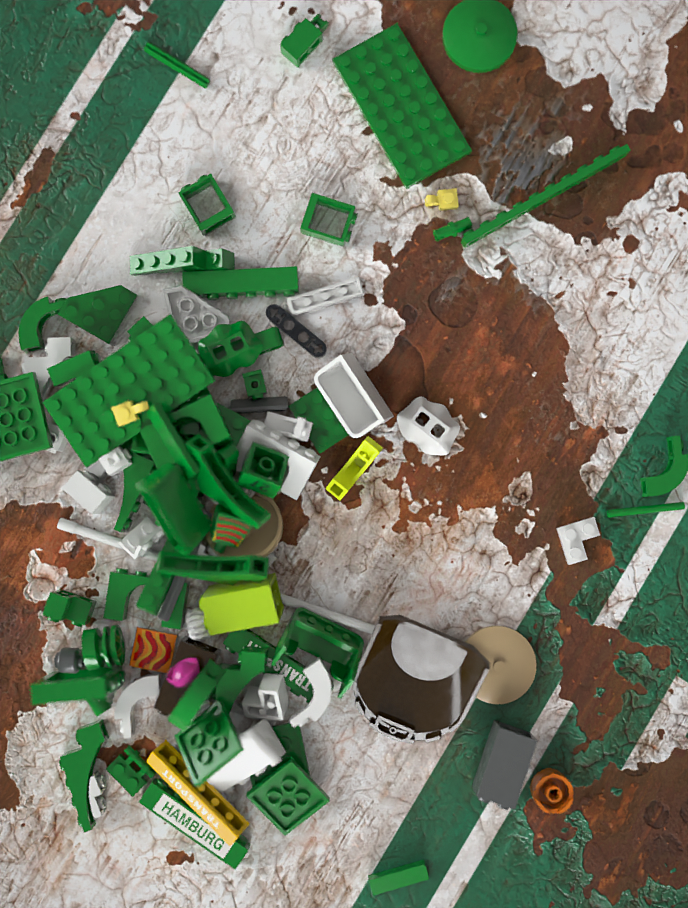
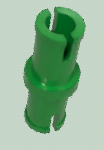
[433,217,472,242]

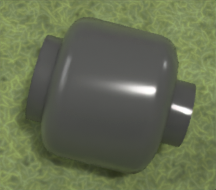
[54,647,85,674]

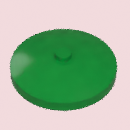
[442,0,518,73]

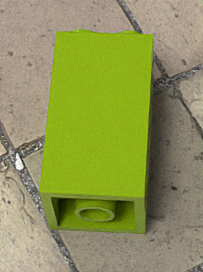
[199,573,284,635]

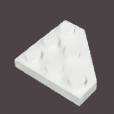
[163,285,230,343]

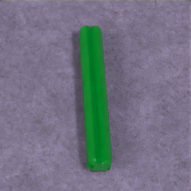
[144,42,210,88]

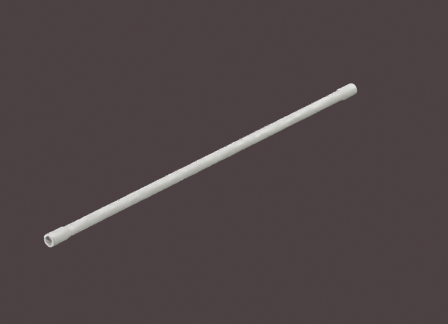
[57,518,376,634]

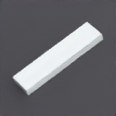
[286,277,364,317]

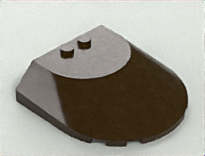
[353,615,490,743]

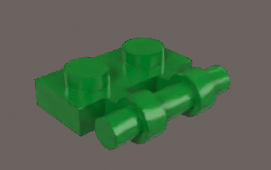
[106,745,156,797]

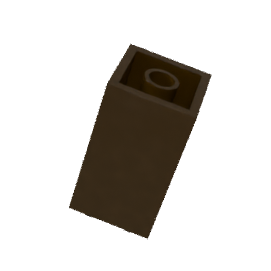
[153,636,221,723]

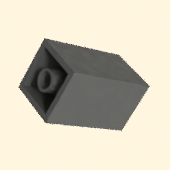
[472,720,538,810]

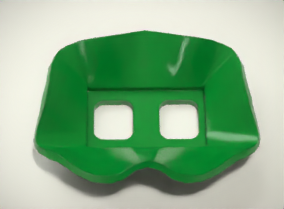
[198,321,263,377]

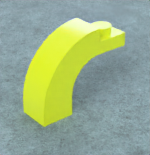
[325,436,383,501]

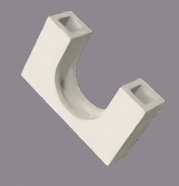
[237,419,321,500]

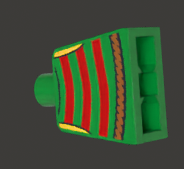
[210,504,253,553]

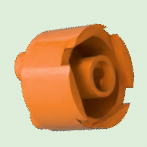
[530,768,573,814]

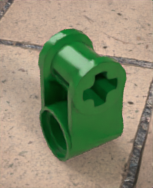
[216,443,239,477]

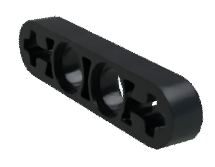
[266,304,327,358]

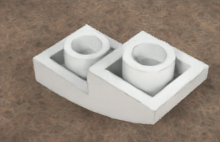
[89,771,106,819]

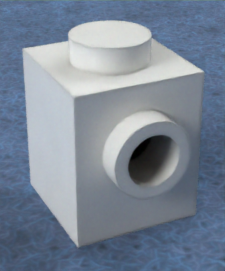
[47,423,68,454]

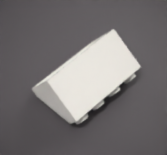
[314,353,394,438]
[207,719,286,794]

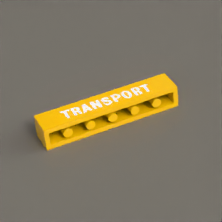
[146,740,250,846]

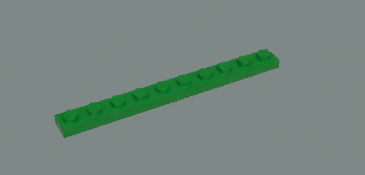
[461,144,631,249]

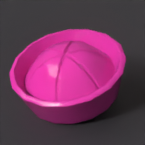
[167,658,200,687]

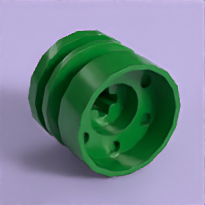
[81,625,125,671]

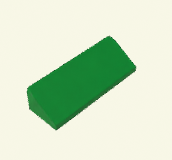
[368,859,429,895]

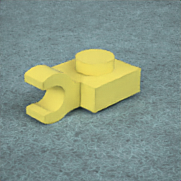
[424,188,459,211]
[112,401,149,426]

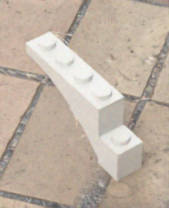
[22,337,76,401]

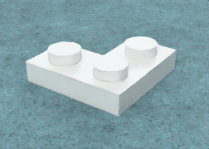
[556,517,600,565]

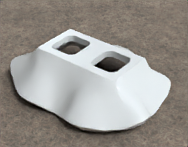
[397,397,460,455]

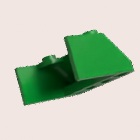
[271,607,364,699]

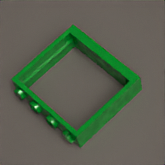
[30,666,126,705]

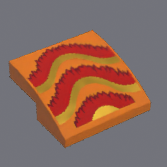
[129,627,177,673]

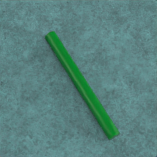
[607,502,685,518]

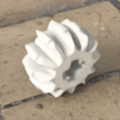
[186,607,211,641]

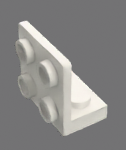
[119,516,165,560]

